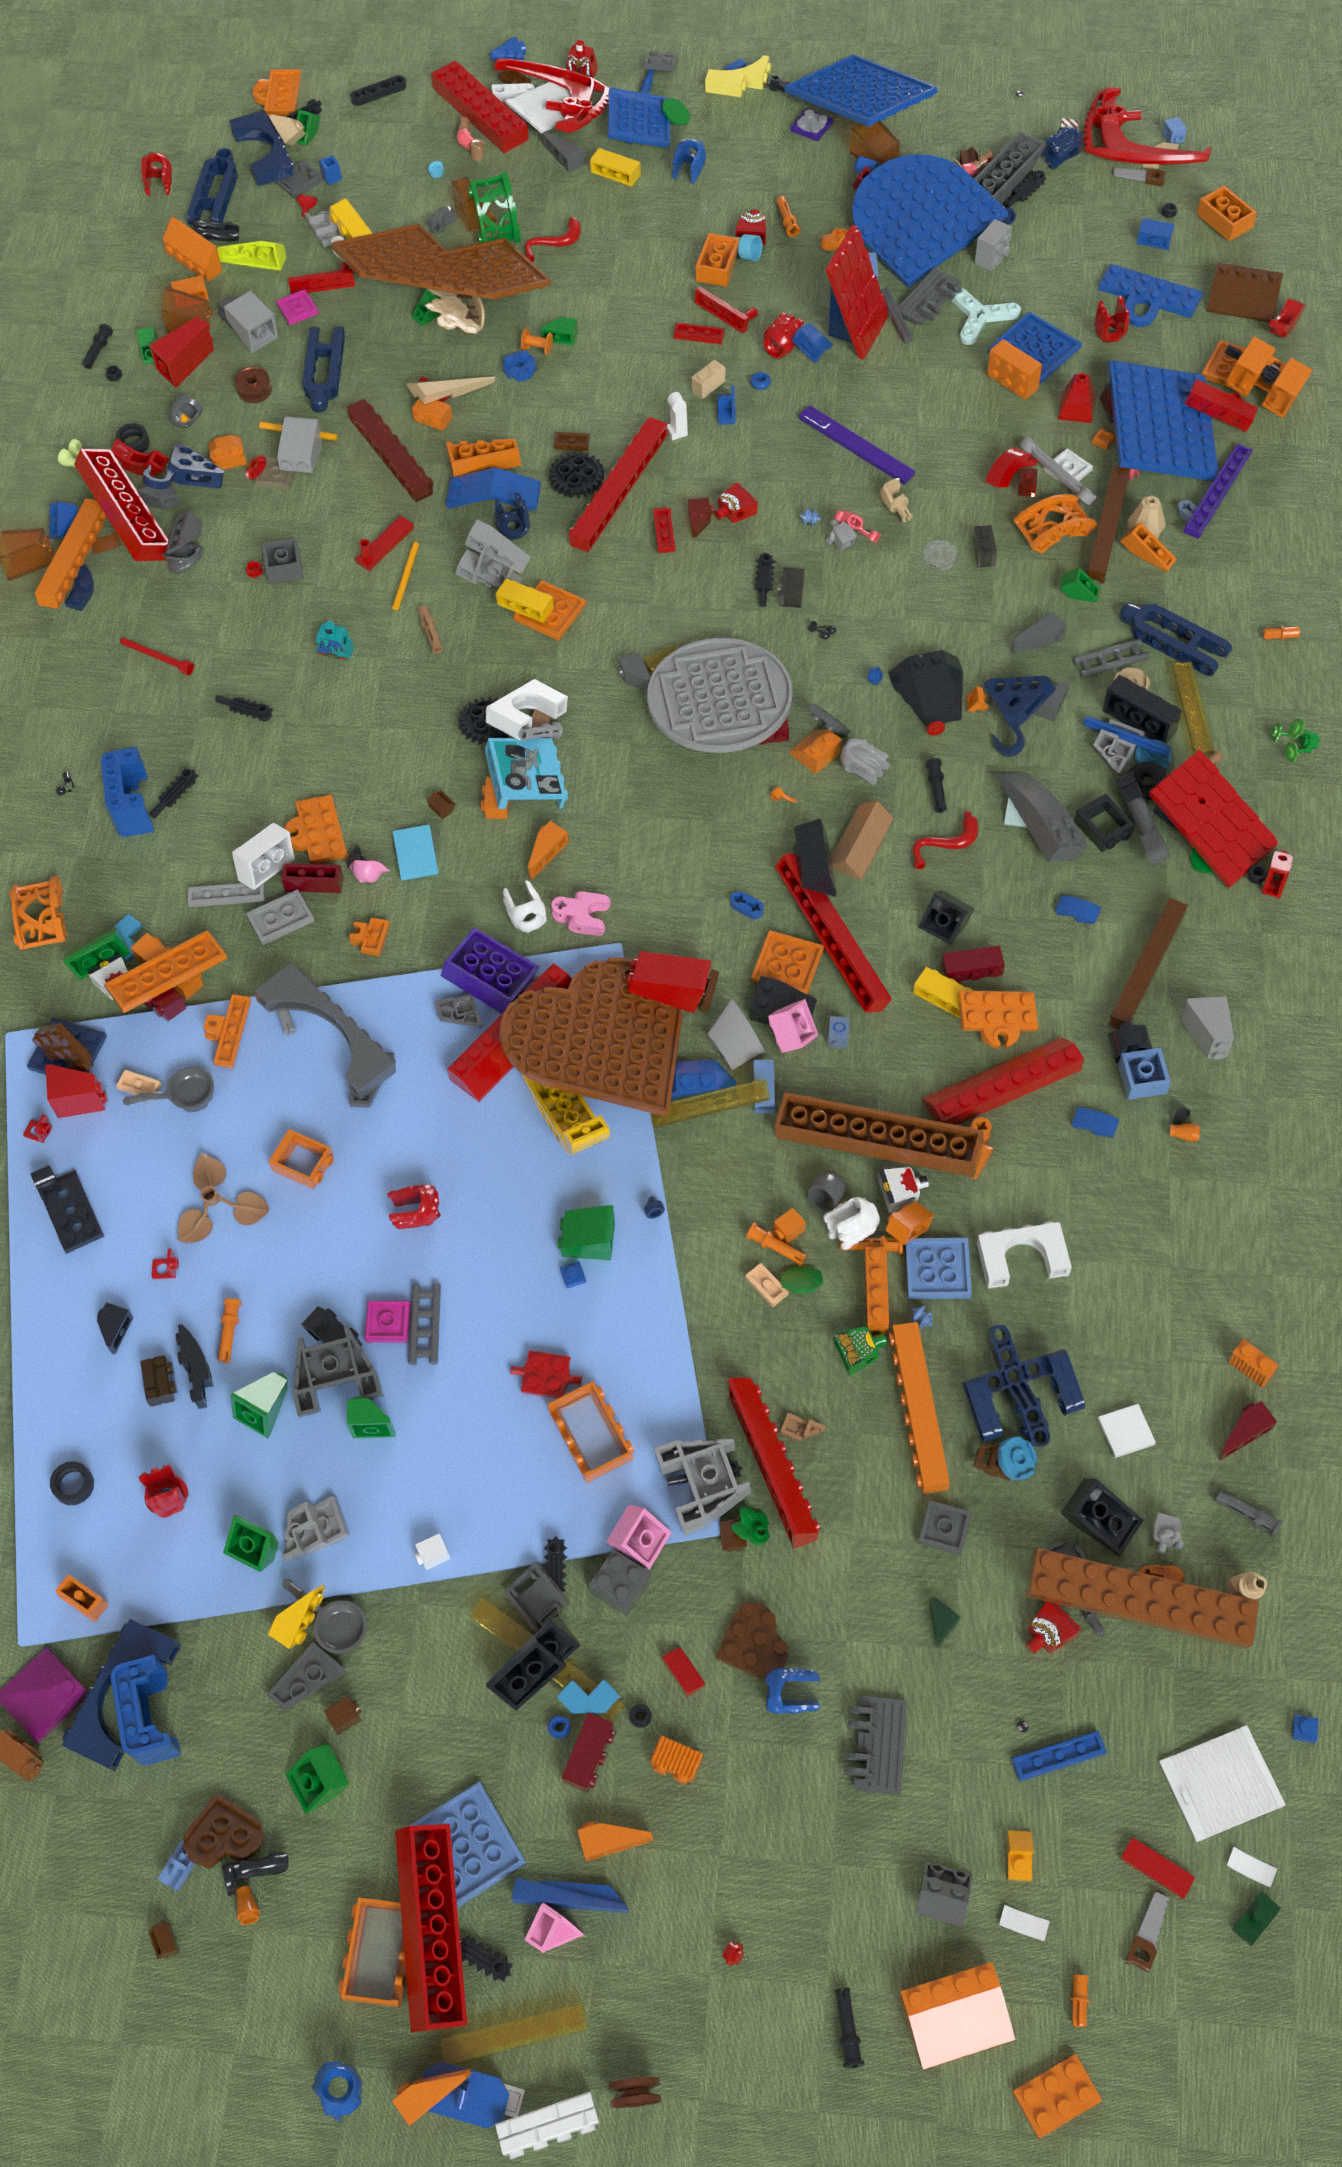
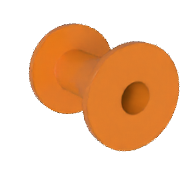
[521,328,553,355]

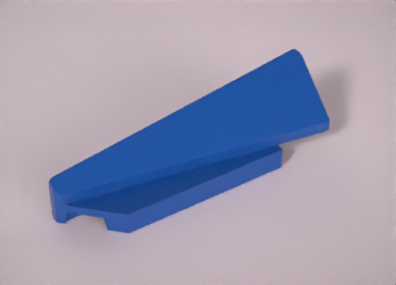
[512,1878,629,1913]

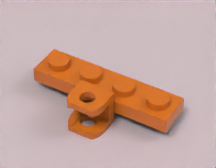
[203,994,252,1069]

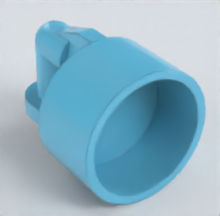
[730,234,763,261]

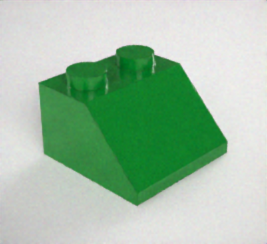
[346,1396,396,1439]
[223,1515,279,1572]
[285,1744,350,1815]

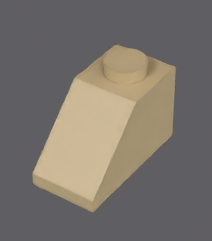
[269,114,305,145]

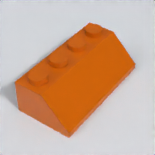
[162,217,222,282]

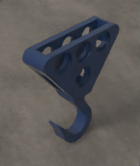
[143,443,224,489]
[984,676,1056,757]

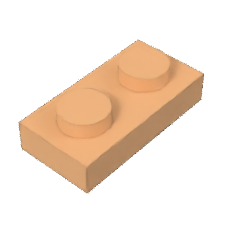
[116,1070,162,1101]
[745,1263,789,1307]

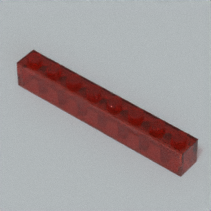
[347,399,434,503]

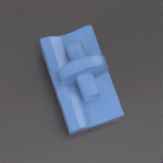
[158,1841,195,1892]

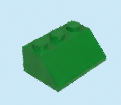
[63,927,131,980]

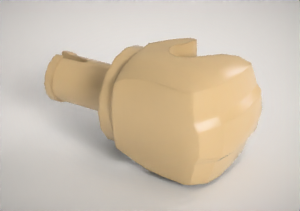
[880,478,913,522]
[1226,1571,1267,1600]

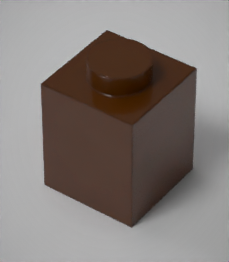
[324,1696,362,1735]

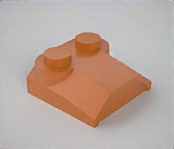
[208,435,247,470]

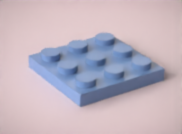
[905,1238,972,1299]

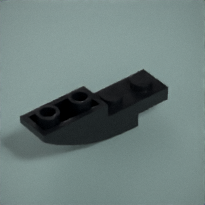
[176,1324,213,1409]

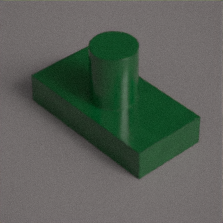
[1232,1892,1281,1946]

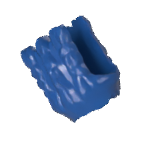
[672,138,706,184]
[765,1668,820,1714]

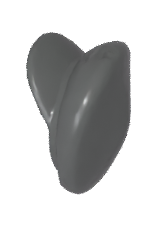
[162,543,204,574]

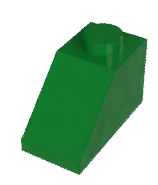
[296,110,321,146]
[541,317,578,345]
[1059,567,1101,602]

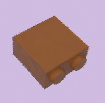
[0,1729,44,1782]

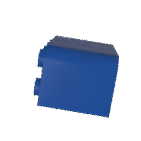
[101,746,154,837]
[111,1655,181,1766]

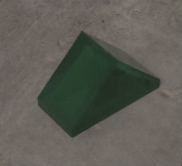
[929,1597,961,1648]

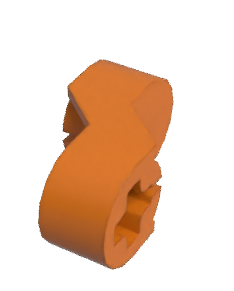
[820,228,848,251]
[1139,1565,1185,1583]

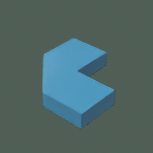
[115,914,143,963]
[557,1680,621,1713]

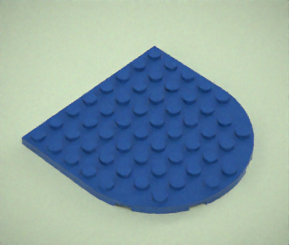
[852,154,1008,288]

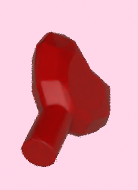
[297,194,317,217]

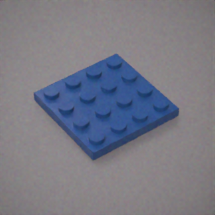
[607,87,670,148]
[987,311,1082,385]

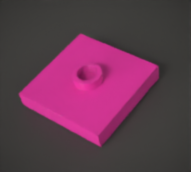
[275,289,319,326]
[365,1301,410,1343]

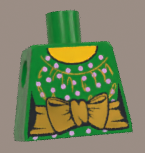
[833,1327,887,1376]

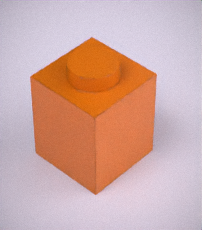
[773,1208,806,1244]

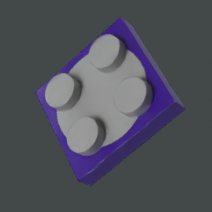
[791,108,833,141]

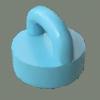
[428,161,444,178]

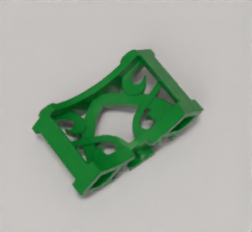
[467,172,521,243]

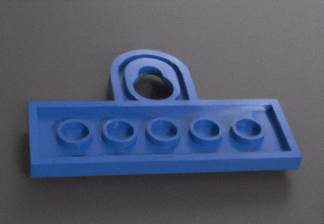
[1098,263,1203,327]

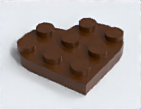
[32,1022,94,1073]
[716,1603,788,1679]
[183,1793,264,1869]

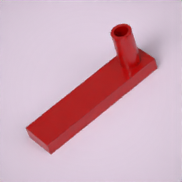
[288,262,355,294]
[694,286,758,334]
[355,516,414,571]

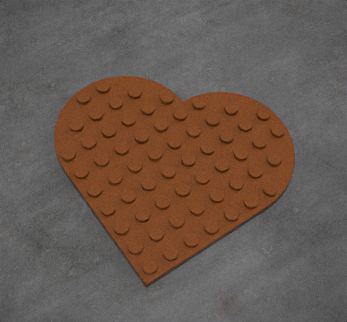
[499,958,683,1117]

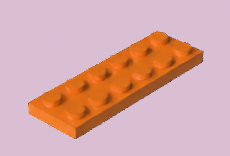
[104,930,227,1013]

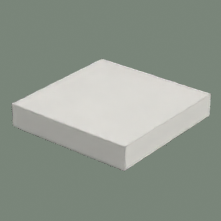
[1044,448,1093,489]
[1098,1404,1156,1458]

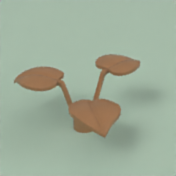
[177,1153,269,1243]

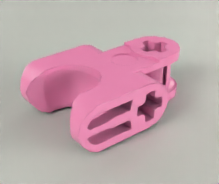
[552,892,611,936]

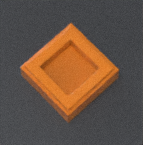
[1092,429,1115,450]

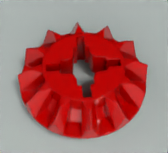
[245,455,267,480]

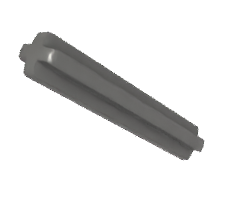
[881,288,913,343]

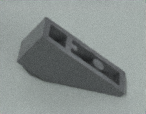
[543,132,585,172]
[166,510,203,554]
[1011,612,1067,653]

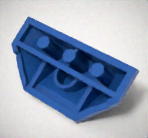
[670,1060,737,1102]

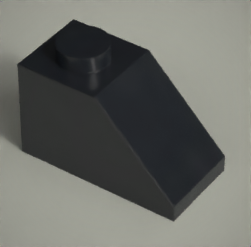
[97,1302,133,1354]

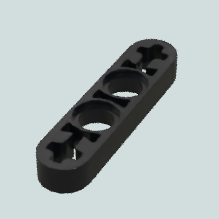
[350,75,407,106]

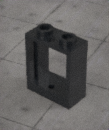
[1074,794,1134,853]

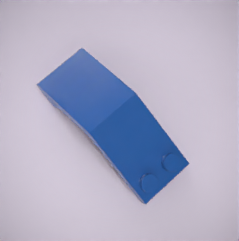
[445,468,541,511]

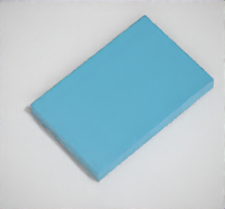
[393,825,439,881]

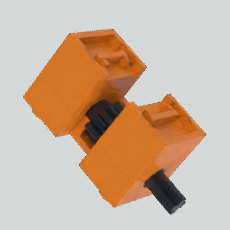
[1224,336,1313,418]

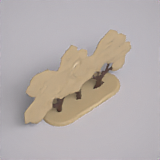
[424,288,485,334]

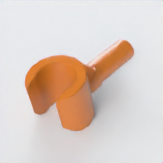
[770,787,797,804]

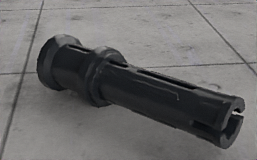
[82,324,113,369]
[925,758,947,813]
[834,1988,865,2069]

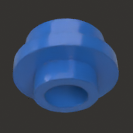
[868,667,883,685]
[548,1715,571,1739]

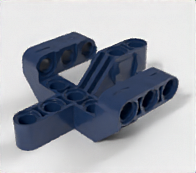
[961,1325,1085,1447]

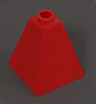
[1058,373,1095,423]

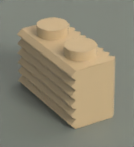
[692,360,726,399]

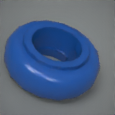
[750,372,771,390]

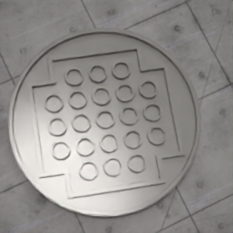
[647,638,793,753]

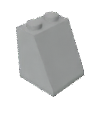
[224,291,278,353]
[277,416,322,473]
[1180,997,1234,1060]

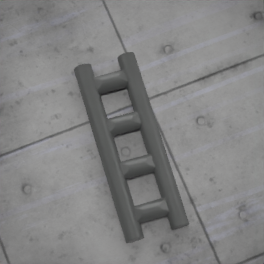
[1072,638,1149,678]
[408,1283,441,1365]

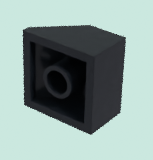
[918,891,974,945]

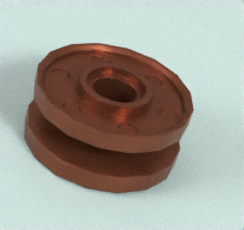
[235,366,272,403]
[609,2077,662,2108]

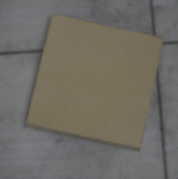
[255,457,295,490]

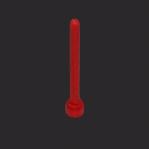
[120,638,194,676]

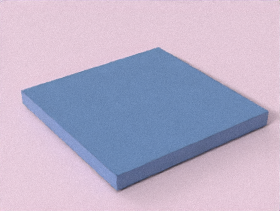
[409,1781,526,1908]

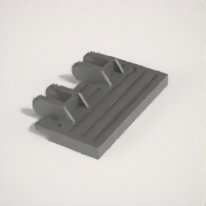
[898,268,962,325]
[844,1696,907,1796]

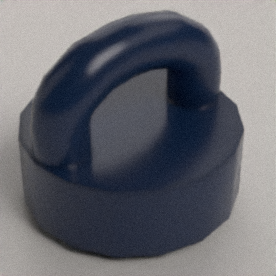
[1001,208,1016,225]
[643,1196,665,1219]

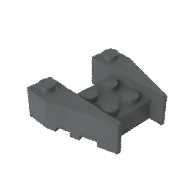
[293,1325,384,1418]

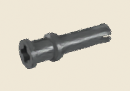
[1215,1489,1283,1538]

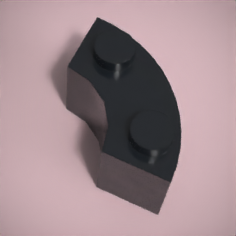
[301,1306,363,1346]

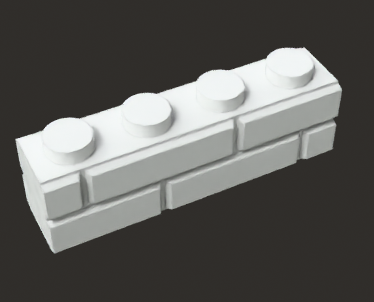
[495,2092,600,2159]

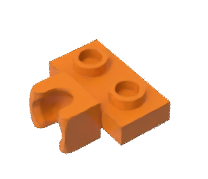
[349,918,390,957]

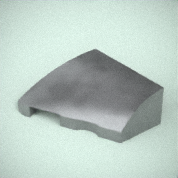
[434,994,483,1027]

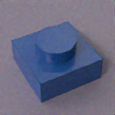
[560,1261,586,1289]
[1292,1715,1318,1743]

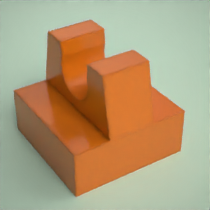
[966,686,988,713]

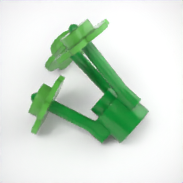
[1271,718,1320,763]

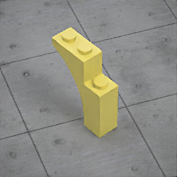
[705,55,771,97]

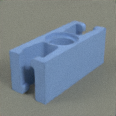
[754,1060,775,1113]

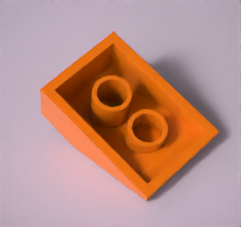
[696,233,740,287]

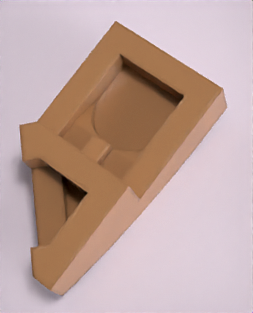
[779,1413,826,1442]

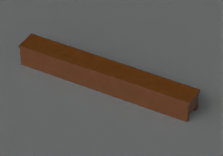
[1088,465,1130,584]
[1108,898,1188,1029]

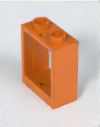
[268,1129,334,1189]

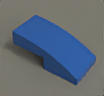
[1055,895,1101,924]
[1072,1107,1119,1138]

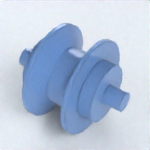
[800,508,821,527]
[911,1306,933,1329]

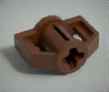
[973,1444,1011,1481]

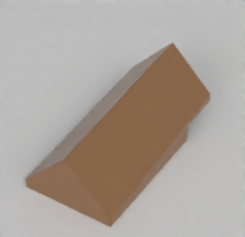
[831,800,893,880]

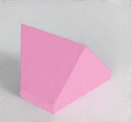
[525,1903,584,1953]

